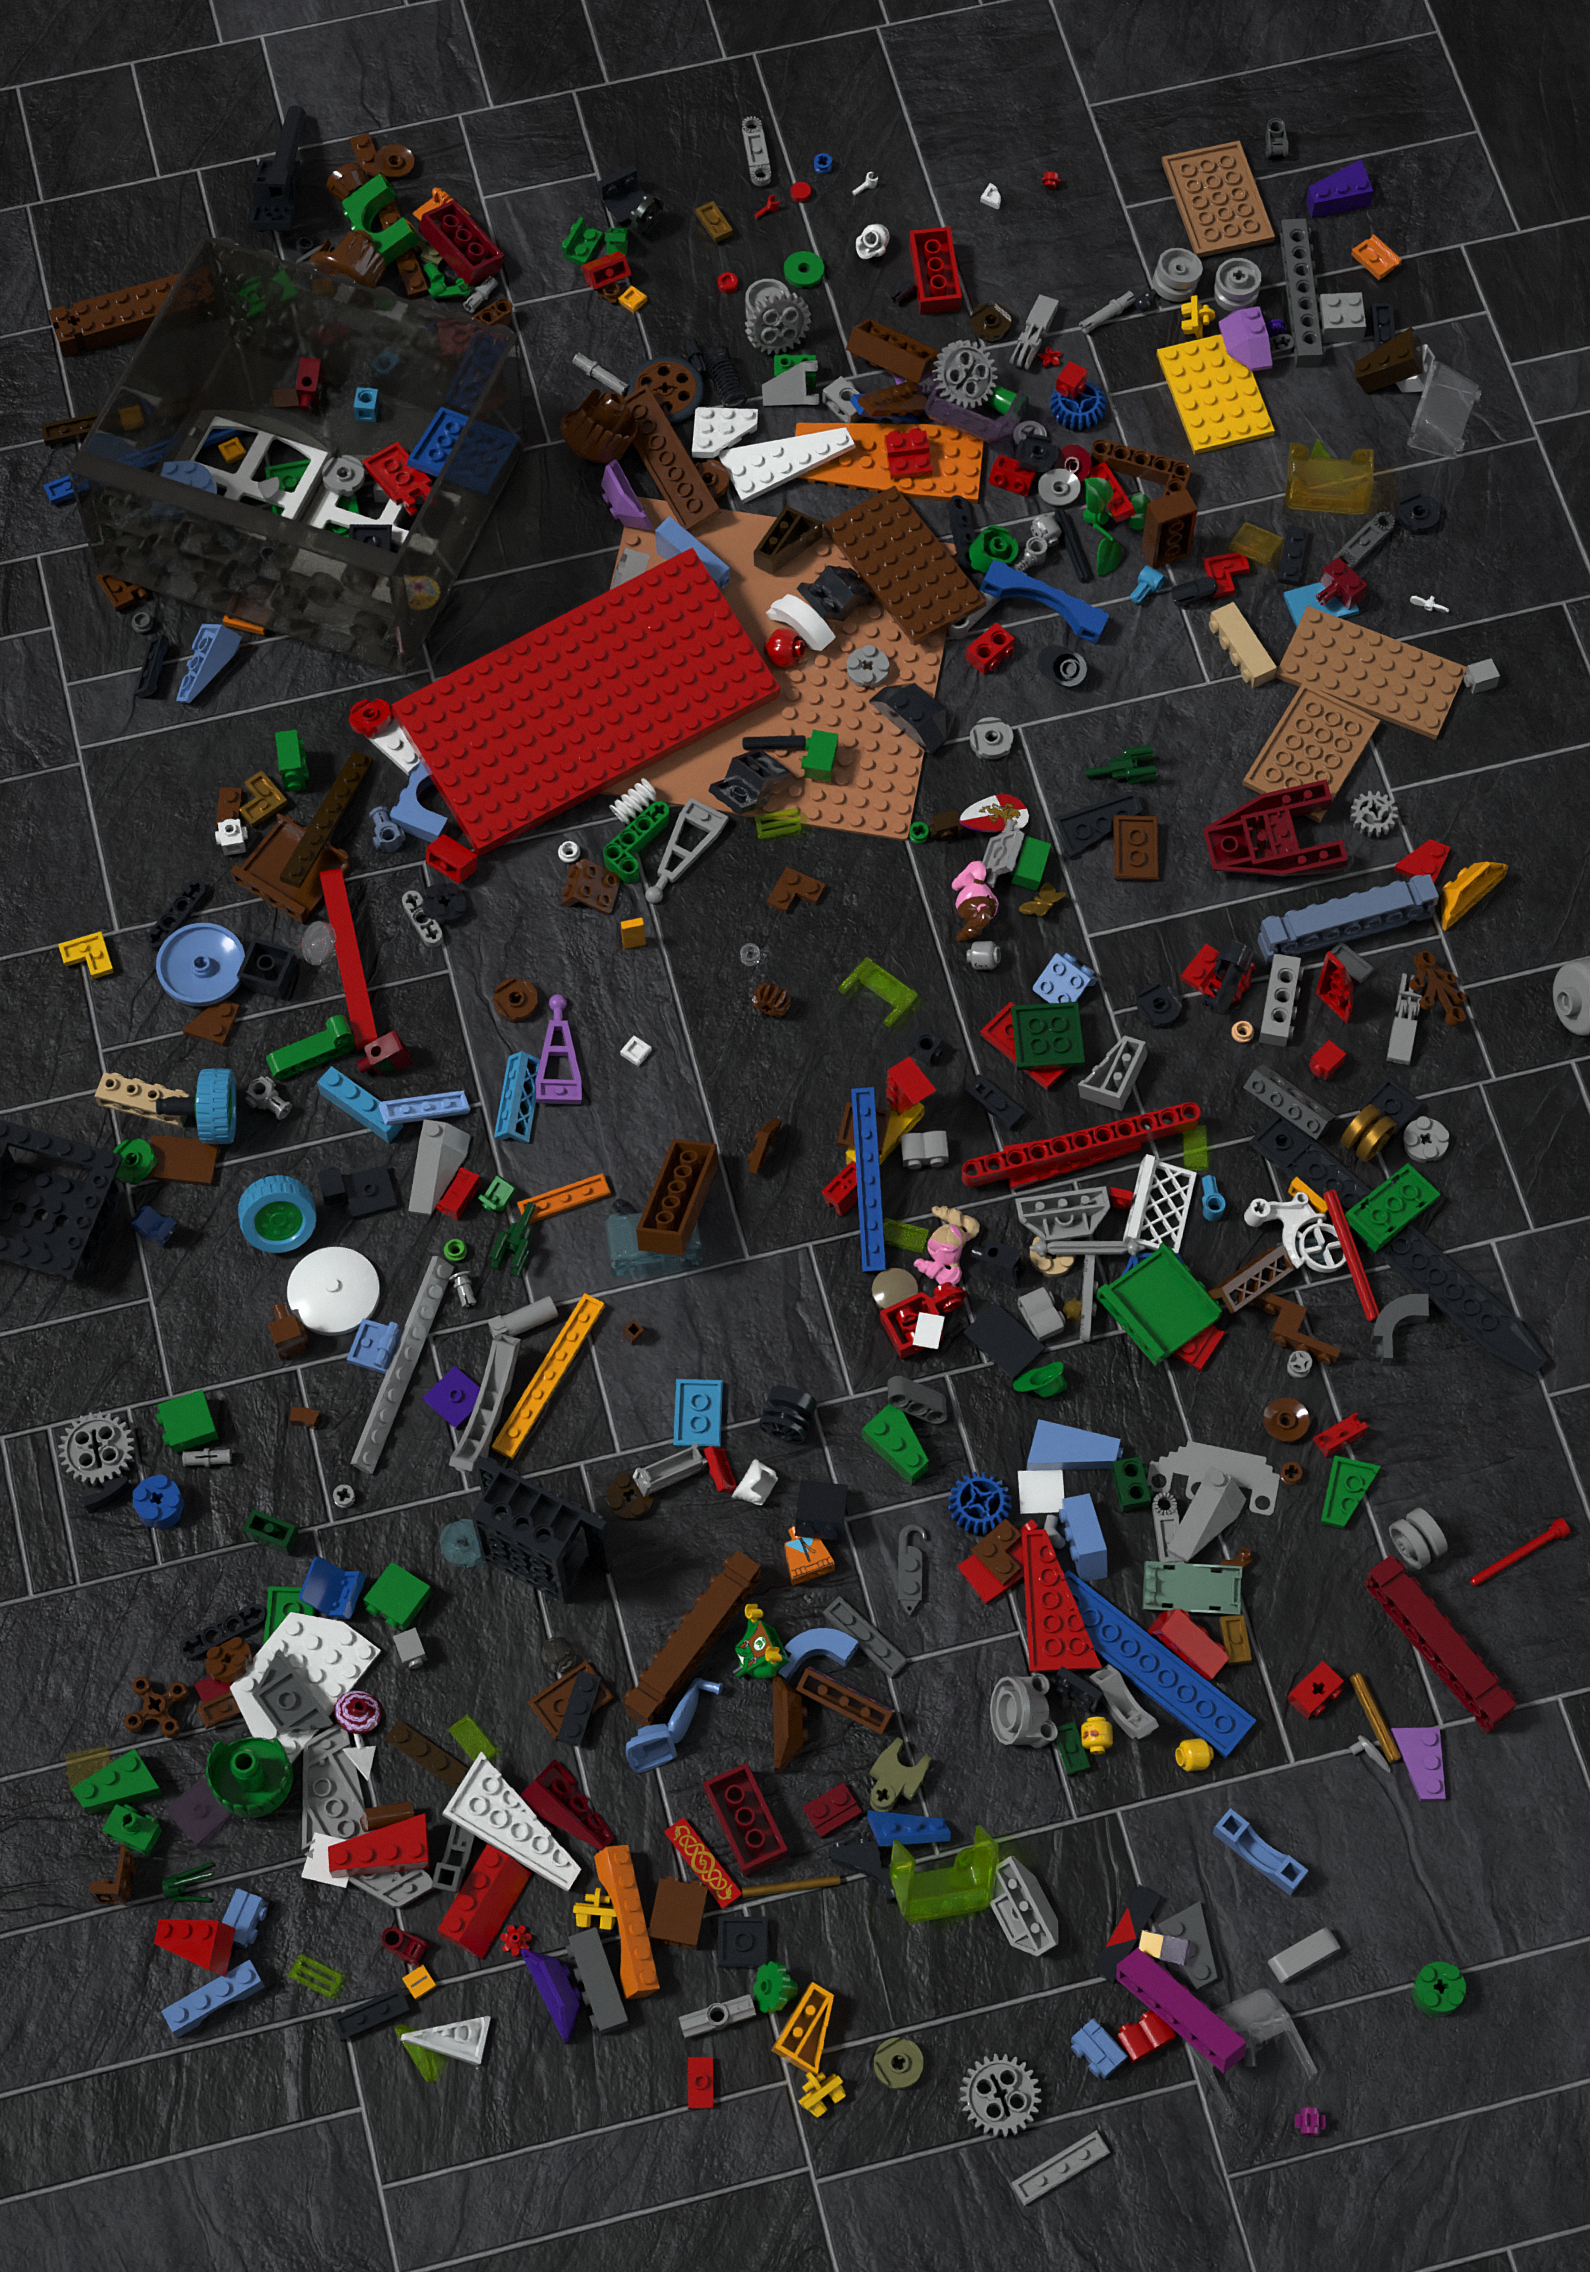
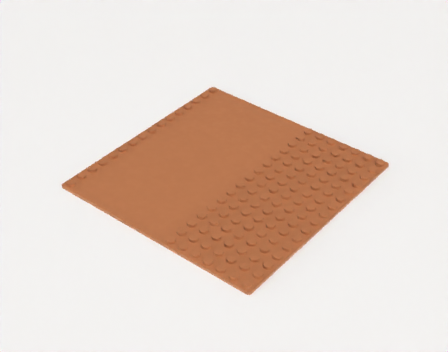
[599,496,960,841]

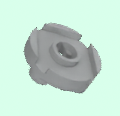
[322,455,365,497]
[846,645,889,688]
[970,717,1013,759]
[1403,1116,1449,1163]

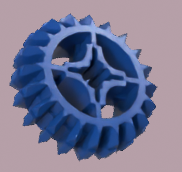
[1050,380,1107,431]
[948,1472,1012,1535]

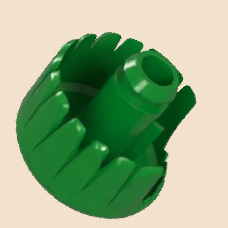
[206,1737,293,1818]

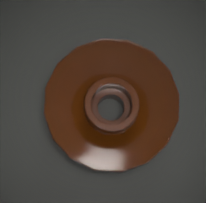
[374,144,414,178]
[1263,1397,1310,1442]

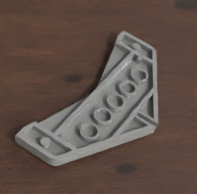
[302,1724,434,1909]

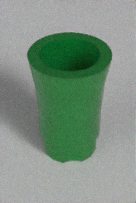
[984,385,1029,423]

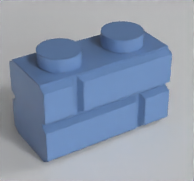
[222,1888,268,1949]
[1070,2018,1128,2079]

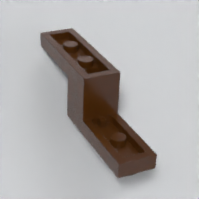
[1237,1284,1341,1366]

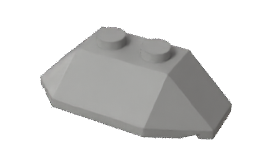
[1015,1186,1110,1242]
[989,1856,1058,1956]

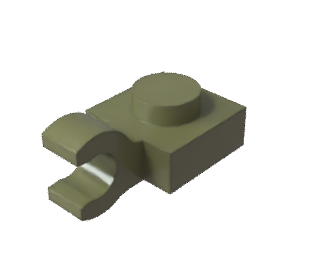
[412,238,444,269]

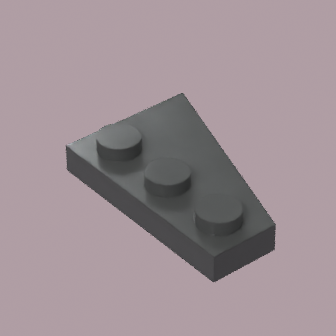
[1157,1901,1218,1992]

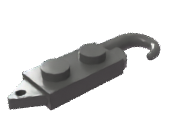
[898,1524,927,1617]

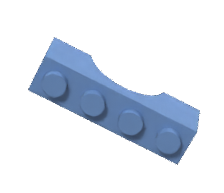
[1212,1808,1308,1896]
[161,1960,265,2038]

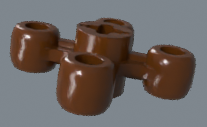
[124,1677,189,1739]

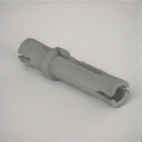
[1079,291,1136,334]
[572,352,629,397]

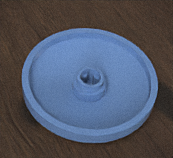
[156,923,245,1006]

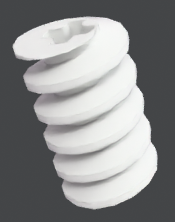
[609,778,657,825]

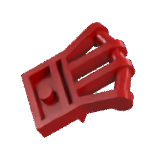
[1180,944,1256,1004]

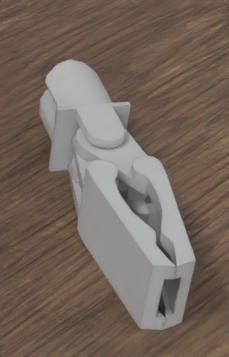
[1009,295,1059,370]
[1386,973,1424,1065]

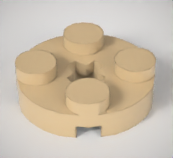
[1030,1236,1076,1277]

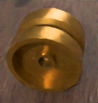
[1340,1104,1397,1162]

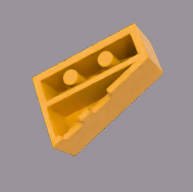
[771,1982,834,2076]

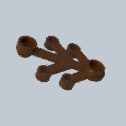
[1409,951,1467,1027]

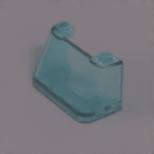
[604,1213,703,1277]

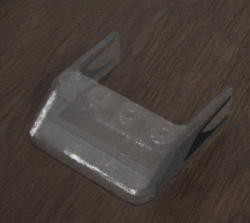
[1187,1989,1318,2120]

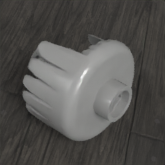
[1553,958,1590,1036]

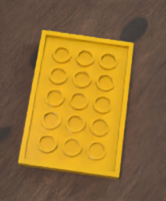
[1157,334,1275,455]

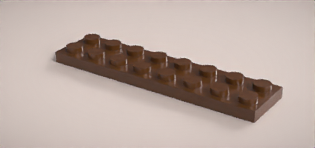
[624,384,722,533]

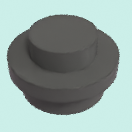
[132,612,153,633]

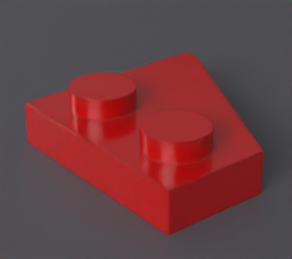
[1394,839,1451,884]

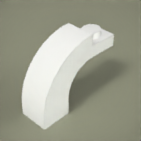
[766,594,836,651]

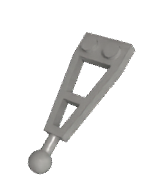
[645,797,728,904]

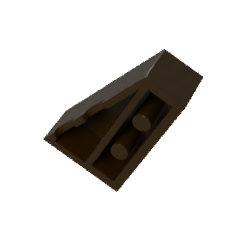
[1355,327,1423,394]
[753,505,823,575]

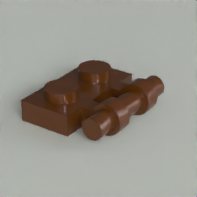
[96,563,148,612]

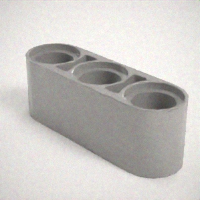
[1268,1927,1341,1984]

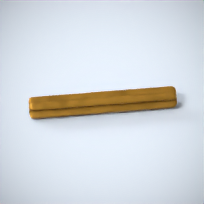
[1350,1673,1401,1763]

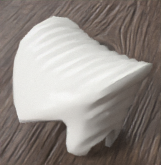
[732,1459,778,1505]

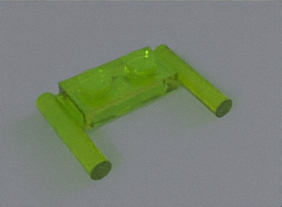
[838,957,918,1027]

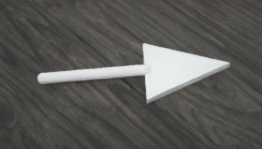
[342,1734,376,1781]

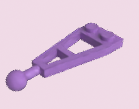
[536,994,582,1104]

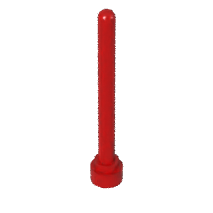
[1470,1518,1571,1586]

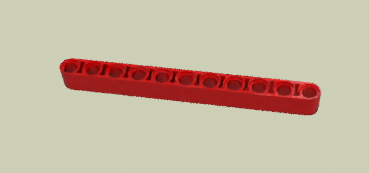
[961,1102,1201,1187]

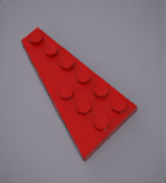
[1022,1529,1102,1673]

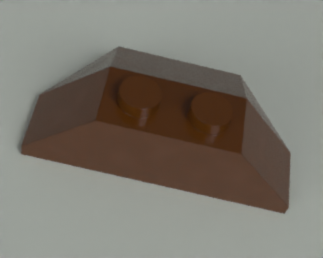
[772,1674,808,1774]

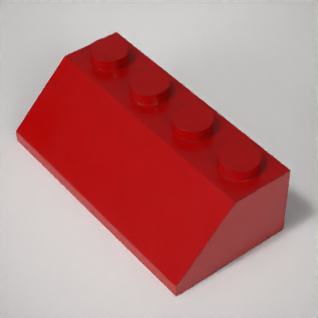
[437,1844,532,1960]

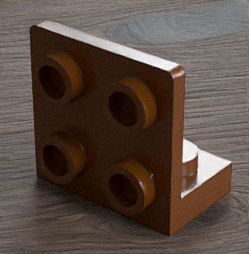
[89,1846,136,1906]

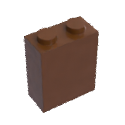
[648,1876,709,1950]

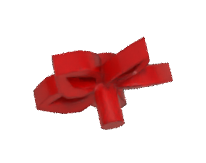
[1037,347,1062,367]

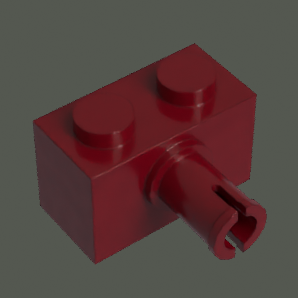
[1316,557,1368,610]

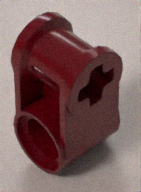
[381,1927,430,1968]

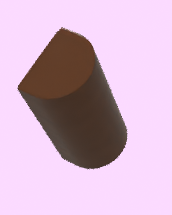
[360,1801,414,1833]

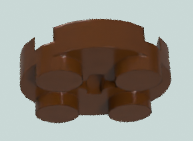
[695,459,730,501]
[493,978,538,1023]
[206,1637,254,1683]

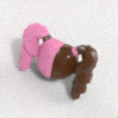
[952,861,999,942]

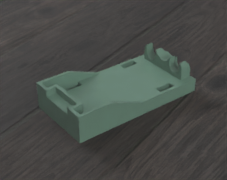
[1142,1561,1242,1615]

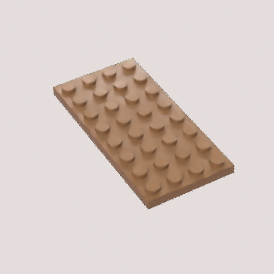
[1275,606,1467,740]

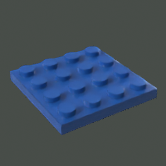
[407,407,518,494]

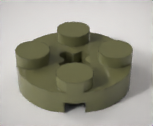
[874,2038,923,2090]

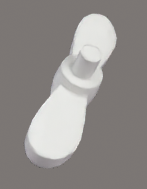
[1410,596,1449,613]

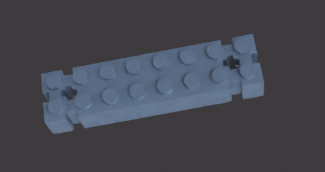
[1258,874,1439,964]

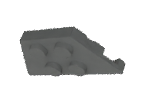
[252,1649,333,1735]

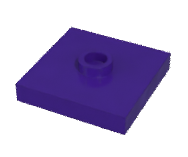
[422,1366,480,1430]

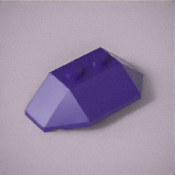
[520,1948,582,2044]

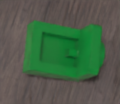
[478,1176,518,1212]

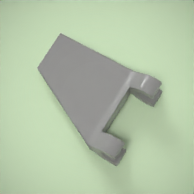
[762,360,820,406]

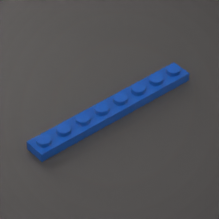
[851,1087,886,1272]

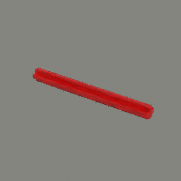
[1323,1190,1380,1321]

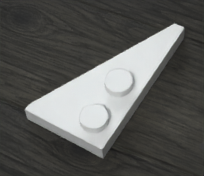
[401,2016,491,2065]

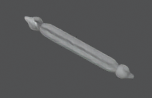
[1030,1239,1145,1257]

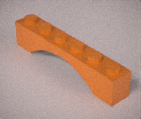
[594,1845,660,2000]

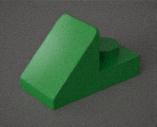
[605,228,629,255]

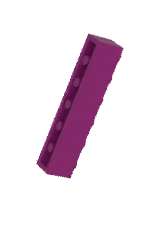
[1116,1948,1246,2074]

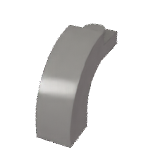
[1089,1664,1159,1739]

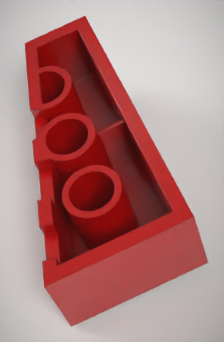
[328,1813,430,1878]

